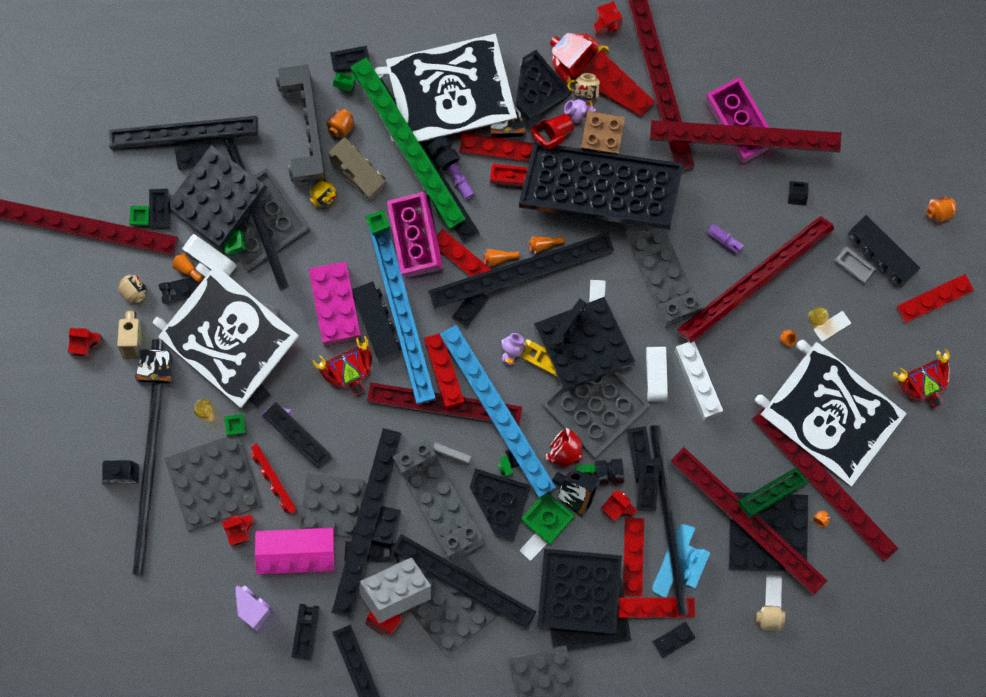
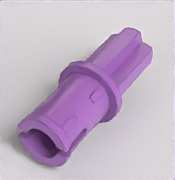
[447,163,475,200]
[708,224,744,255]

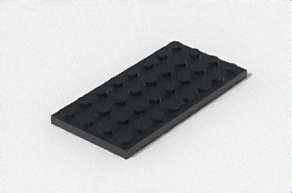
[519,142,684,230]

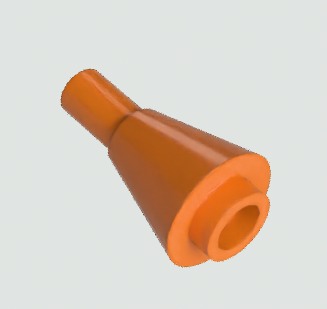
[529,236,565,255]
[483,249,519,267]
[172,254,203,282]

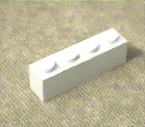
[675,341,723,421]

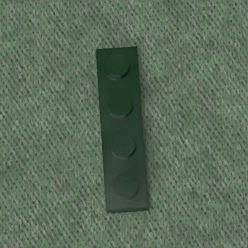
[737,467,809,519]

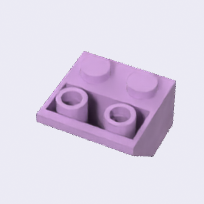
[235,585,272,631]

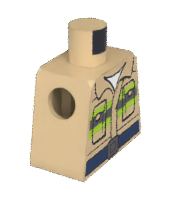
[117,311,142,359]

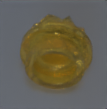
[809,307,829,326]
[194,399,213,418]

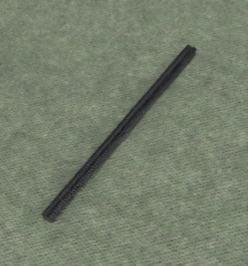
[223,138,289,291]
[132,383,163,575]
[649,425,689,616]

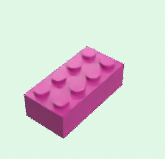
[705,77,772,164]
[387,192,443,278]
[309,261,362,347]

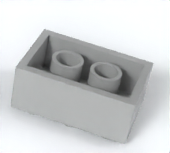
[360,557,431,623]

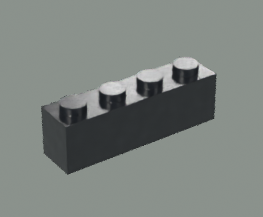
[848,215,920,287]
[352,281,402,363]

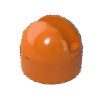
[780,330,797,347]
[813,511,830,528]

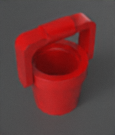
[531,114,574,150]

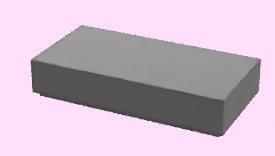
[834,246,876,285]
[433,443,471,466]

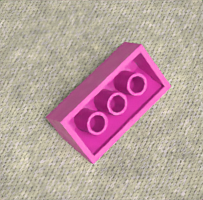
[255,528,336,574]

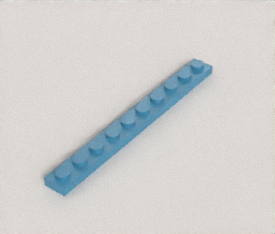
[368,226,436,405]
[440,325,556,498]

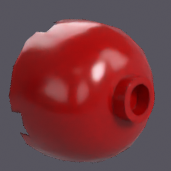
[546,428,583,467]

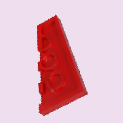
[575,50,656,115]

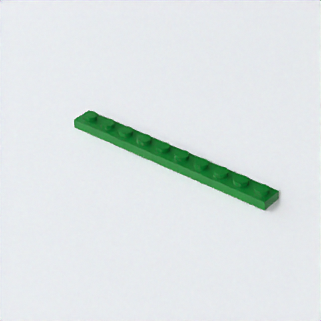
[350,57,466,229]

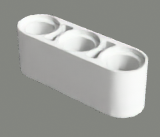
[182,234,237,276]
[646,347,668,402]

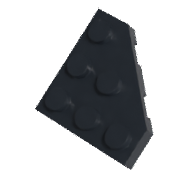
[516,50,571,121]
[470,468,531,542]

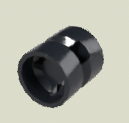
[426,136,460,172]
[595,458,624,486]

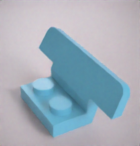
[652,524,710,598]

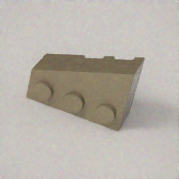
[328,137,386,201]

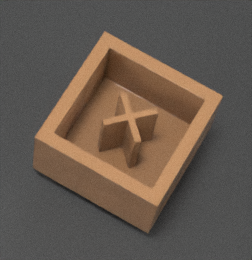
[581,111,625,154]

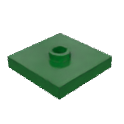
[521,493,575,546]

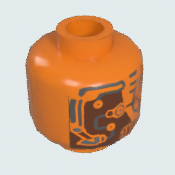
[326,109,355,137]
[927,195,957,223]

